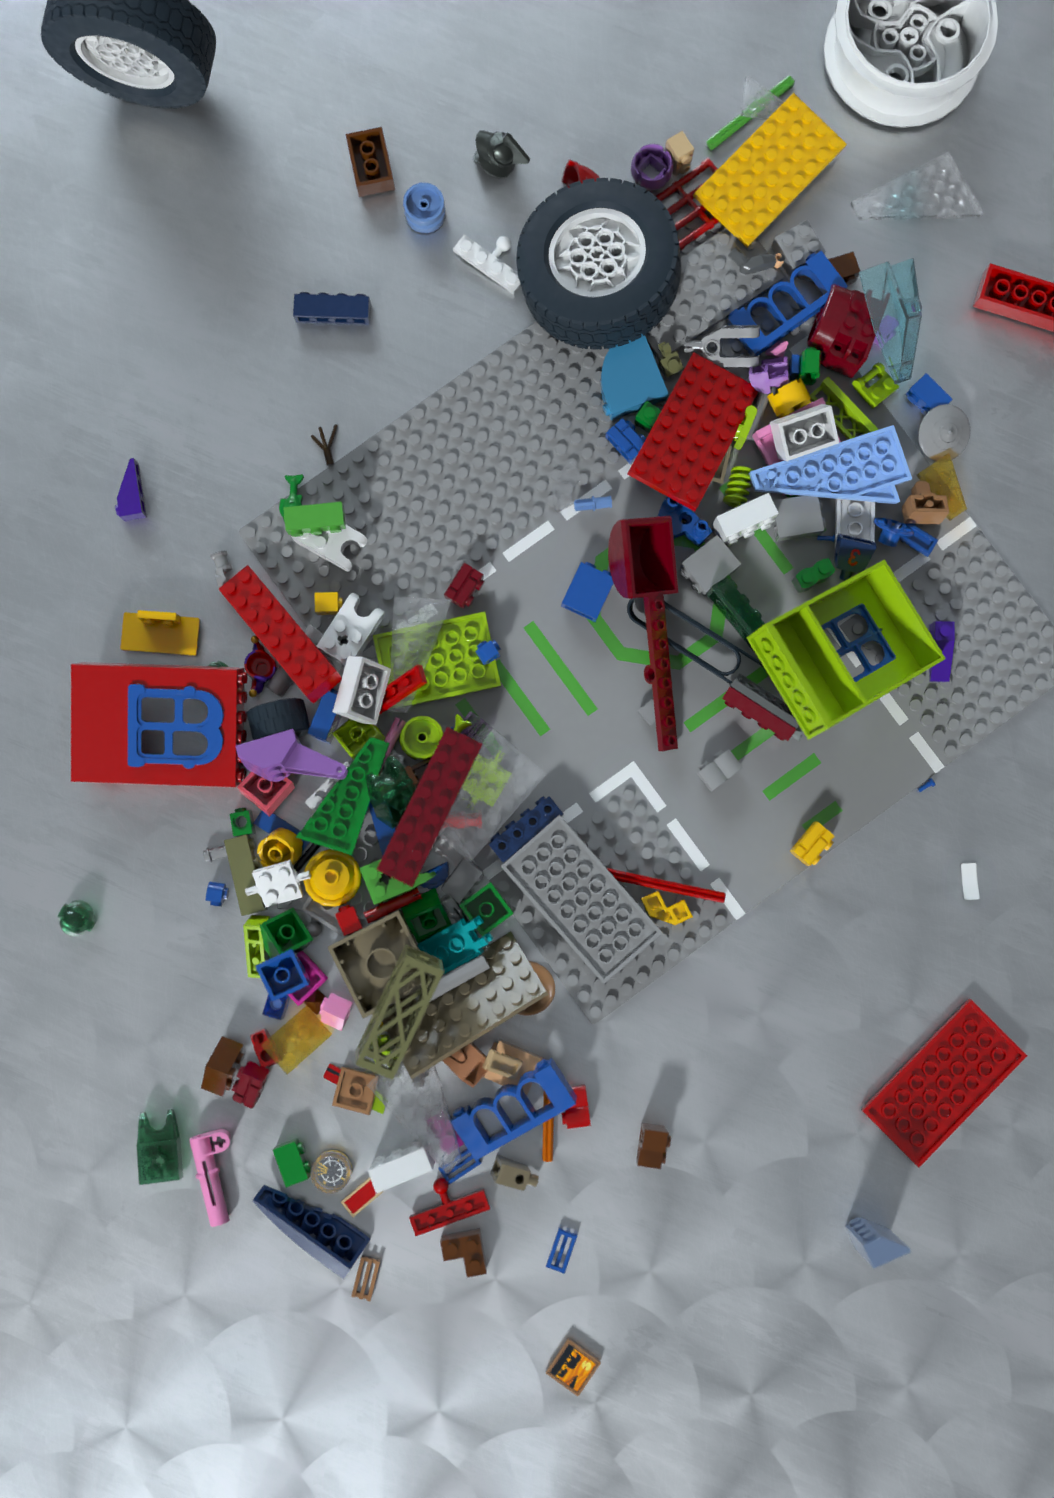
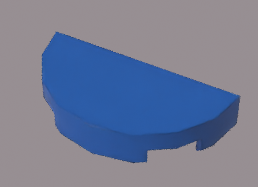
[420,861,449,889]

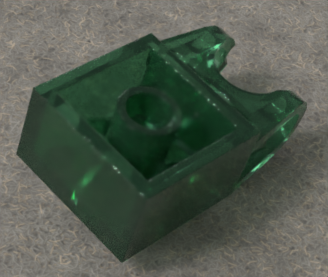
[366,755,416,829]
[136,1109,183,1185]

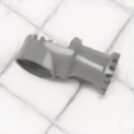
[210,550,232,588]

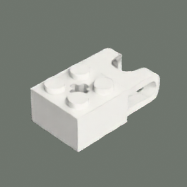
[291,504,368,572]
[316,593,385,665]

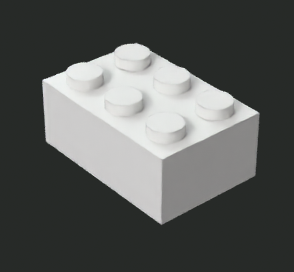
[770,404,839,461]
[712,493,779,546]
[333,656,391,725]
[368,1140,435,1194]

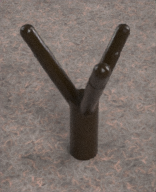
[311,424,338,466]

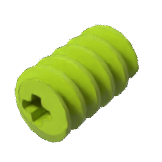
[723,466,754,508]

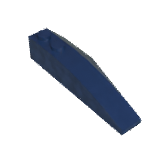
[252,1185,371,1279]

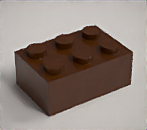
[345,127,395,197]

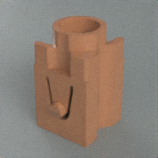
[442,1042,488,1087]

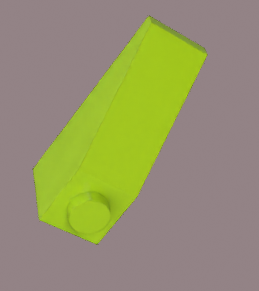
[243,915,270,978]

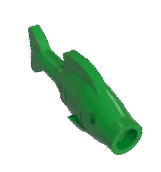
[279,474,304,522]

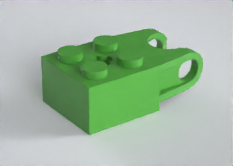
[360,859,437,905]

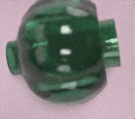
[57,900,96,936]

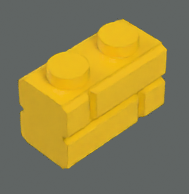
[790,821,835,866]

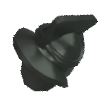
[473,130,530,179]

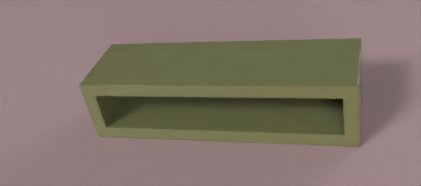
[224,835,268,916]

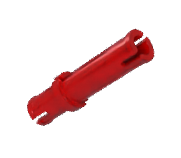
[363,887,422,924]

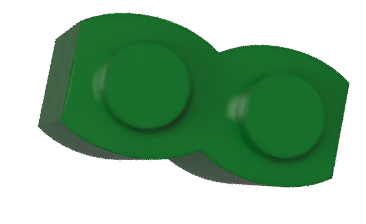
[797,347,821,385]
[792,558,836,593]

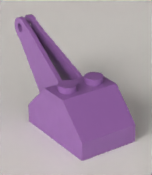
[236,729,348,782]

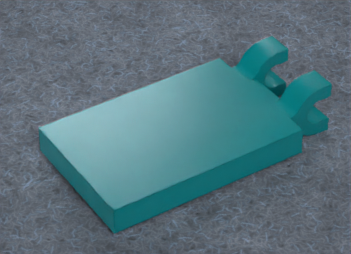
[417,915,494,975]

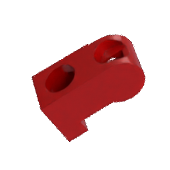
[250,1028,283,1068]

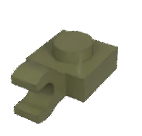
[658,341,684,377]

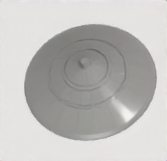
[918,404,970,462]

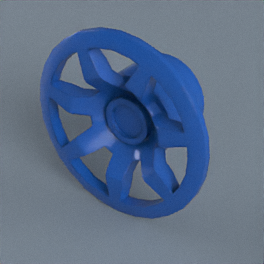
[874,517,914,547]

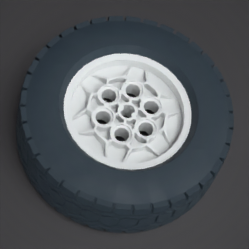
[41,0,216,108]
[516,178,681,349]

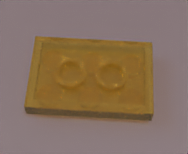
[261,1005,332,1075]

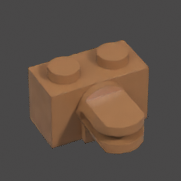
[901,481,950,524]

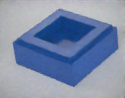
[789,355,800,380]

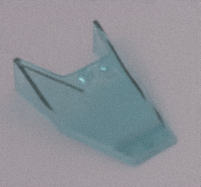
[859,258,922,384]

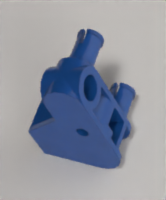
[657,497,712,547]

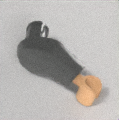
[728,247,784,275]

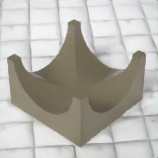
[327,910,429,1019]

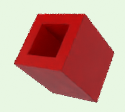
[335,904,363,936]

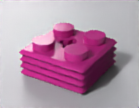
[288,951,328,1005]

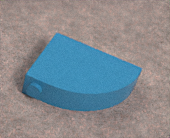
[600,334,669,421]

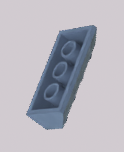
[845,1218,911,1269]

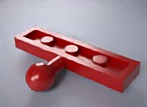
[409,1178,490,1236]

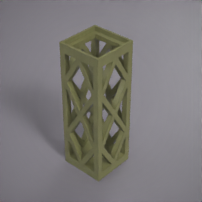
[355,944,444,1080]

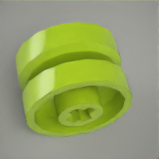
[400,716,443,760]

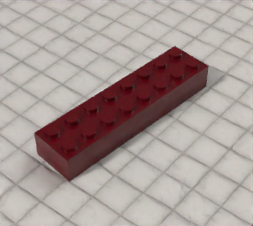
[376,727,482,888]

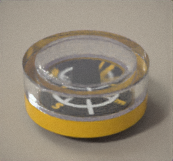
[311,1150,352,1193]

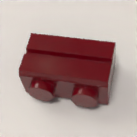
[444,563,485,609]
[232,1061,270,1109]

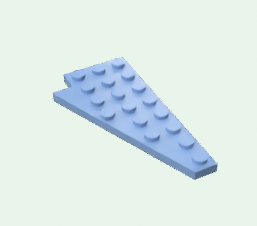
[749,425,912,504]

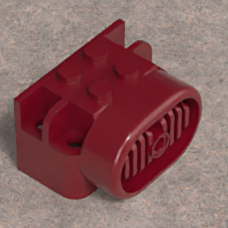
[807,284,891,378]

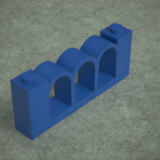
[727,251,848,356]
[450,1058,577,1161]

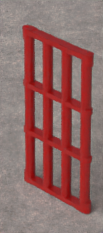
[656,158,719,251]

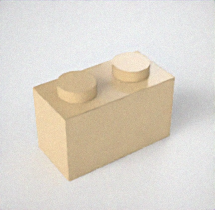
[664,131,694,176]

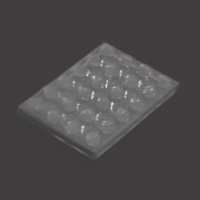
[439,724,547,863]

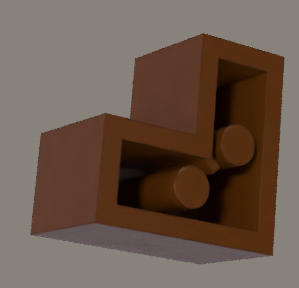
[201,1036,245,1097]
[636,1123,671,1169]
[440,1228,487,1278]

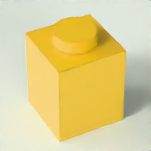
[315,592,343,615]

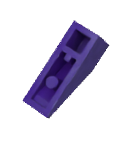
[115,458,147,521]
[929,621,955,682]

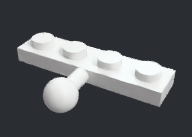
[453,234,521,295]

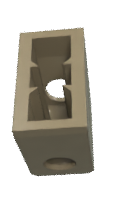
[490,1155,539,1191]

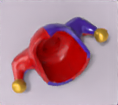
[244,635,276,698]

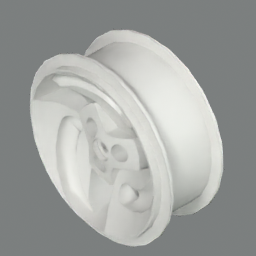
[824,0,998,127]

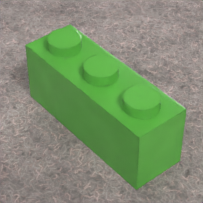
[283,502,346,537]

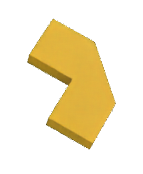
[640,890,693,925]

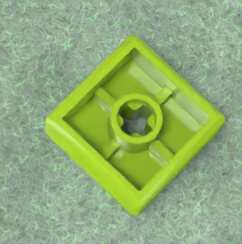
[333,719,385,760]

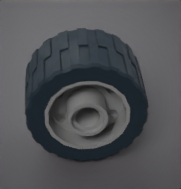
[247,698,310,740]

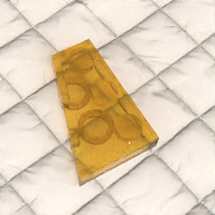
[916,453,967,521]

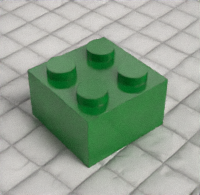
[459,882,514,936]

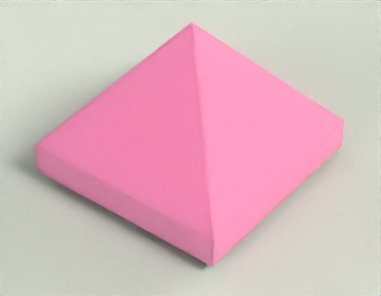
[765,341,788,357]

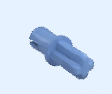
[574,496,612,511]

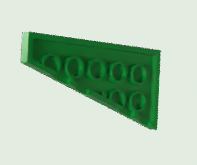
[296,737,389,856]

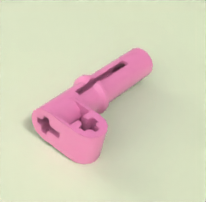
[189,1129,231,1227]

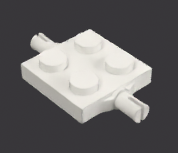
[245,860,311,907]

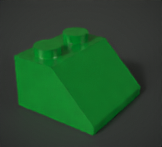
[401,888,452,943]
[260,907,313,958]

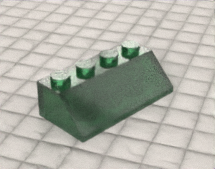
[706,577,765,653]

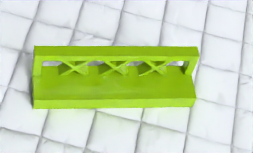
[810,376,879,440]

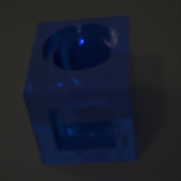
[262,994,290,1020]

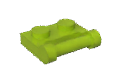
[852,362,899,409]
[733,405,757,450]

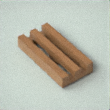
[351,1256,381,1301]

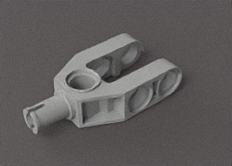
[684,325,760,367]

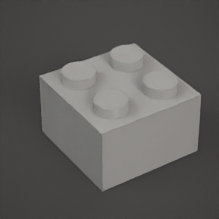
[771,220,826,278]

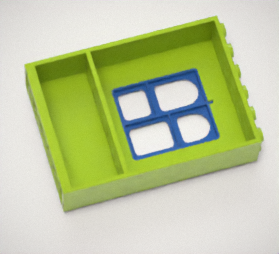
[747,559,946,740]

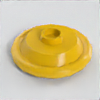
[303,849,361,907]

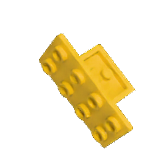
[120,610,200,656]

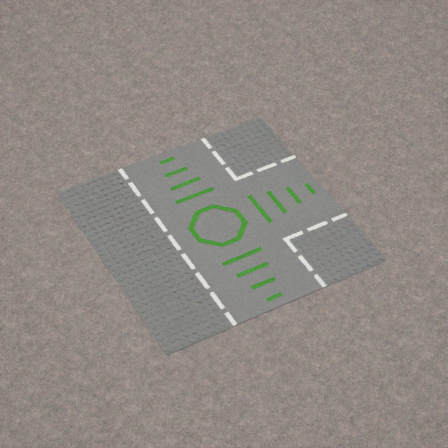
[239,210,1054,1024]

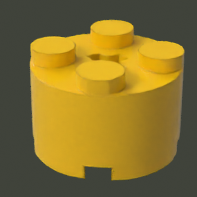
[767,378,811,418]
[257,827,303,867]

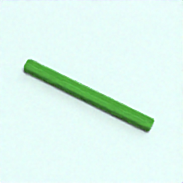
[706,76,795,150]

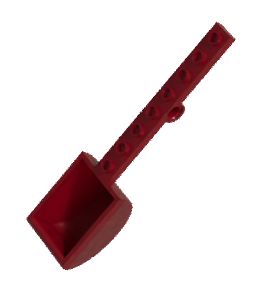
[608,516,679,751]

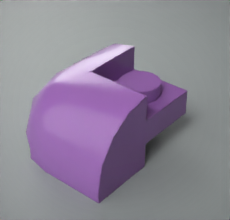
[749,356,790,394]

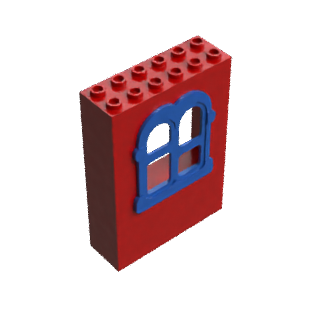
[71,662,248,787]

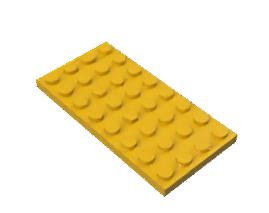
[693,93,847,248]

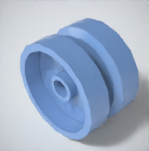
[403,182,445,233]

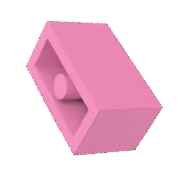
[319,993,353,1031]

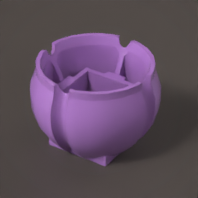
[630,144,673,191]

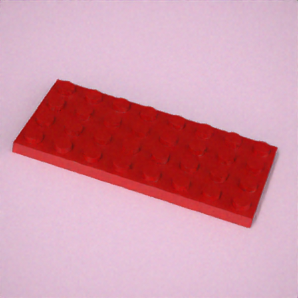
[627,352,758,511]
[861,999,1027,1168]

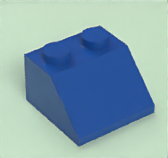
[255,949,310,1002]

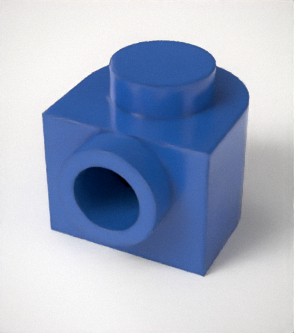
[476,640,501,665]
[205,882,229,907]

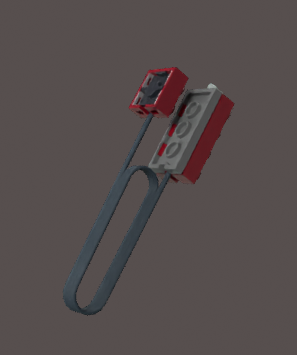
[627,598,804,741]

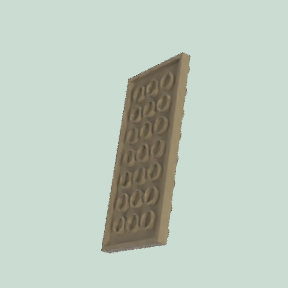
[382,932,548,1079]

